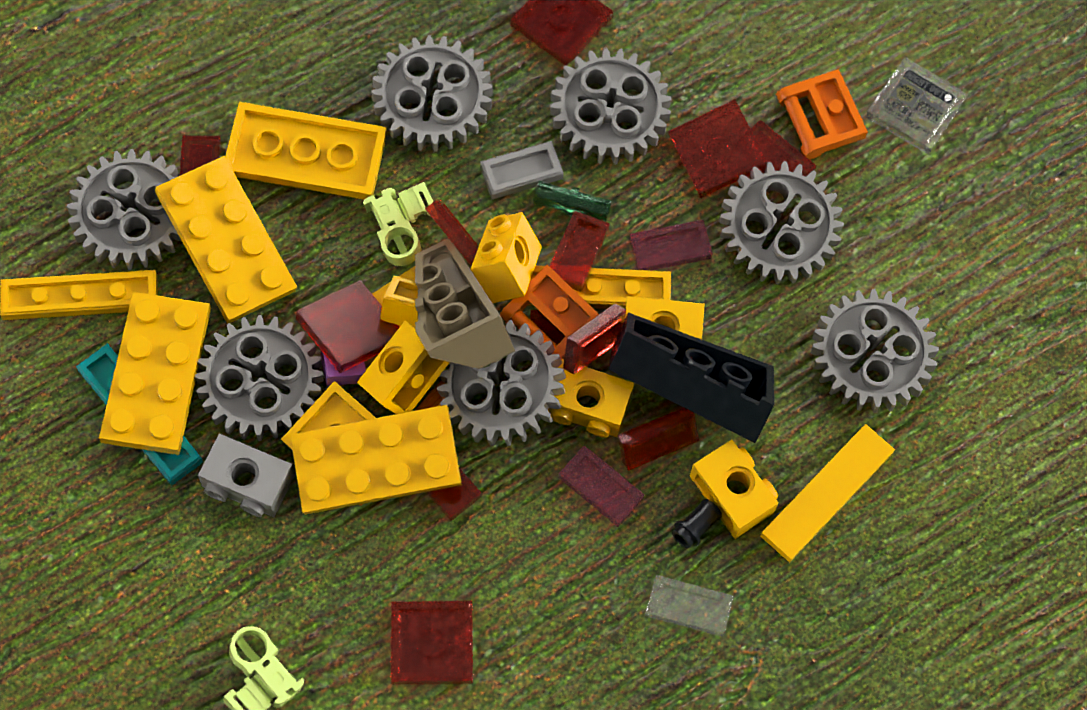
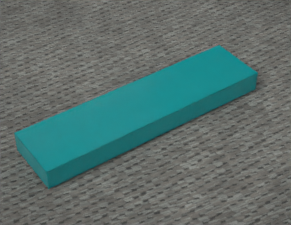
[76,343,203,486]

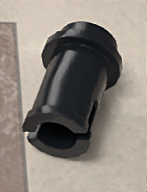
[672,499,722,549]

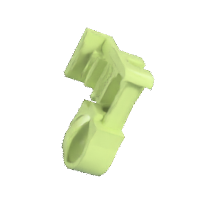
[363,182,440,266]
[223,626,304,710]

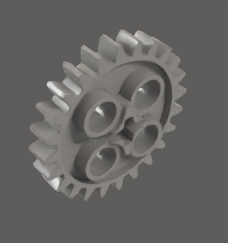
[371,35,493,152]
[550,48,671,165]
[67,149,181,270]
[719,161,844,284]
[810,289,939,413]
[195,315,324,441]
[437,320,566,446]

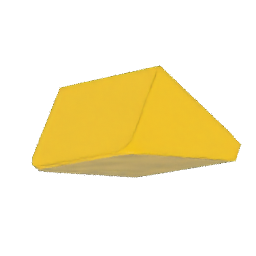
[380,276,418,327]

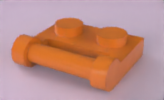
[776,69,868,160]
[500,265,603,360]

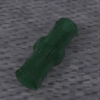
[533,180,612,223]

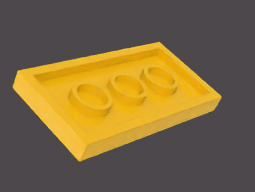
[225,102,387,200]
[155,156,297,324]
[99,292,211,455]
[290,405,462,515]

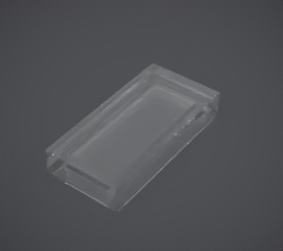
[645,575,734,637]

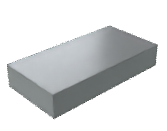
[480,141,564,200]

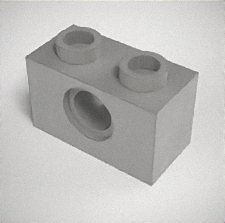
[198,433,295,517]

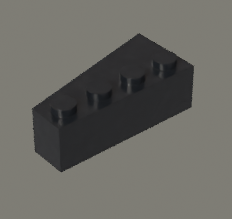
[609,312,774,443]

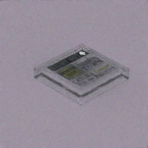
[865,57,968,155]

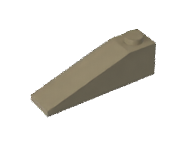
[415,238,515,369]

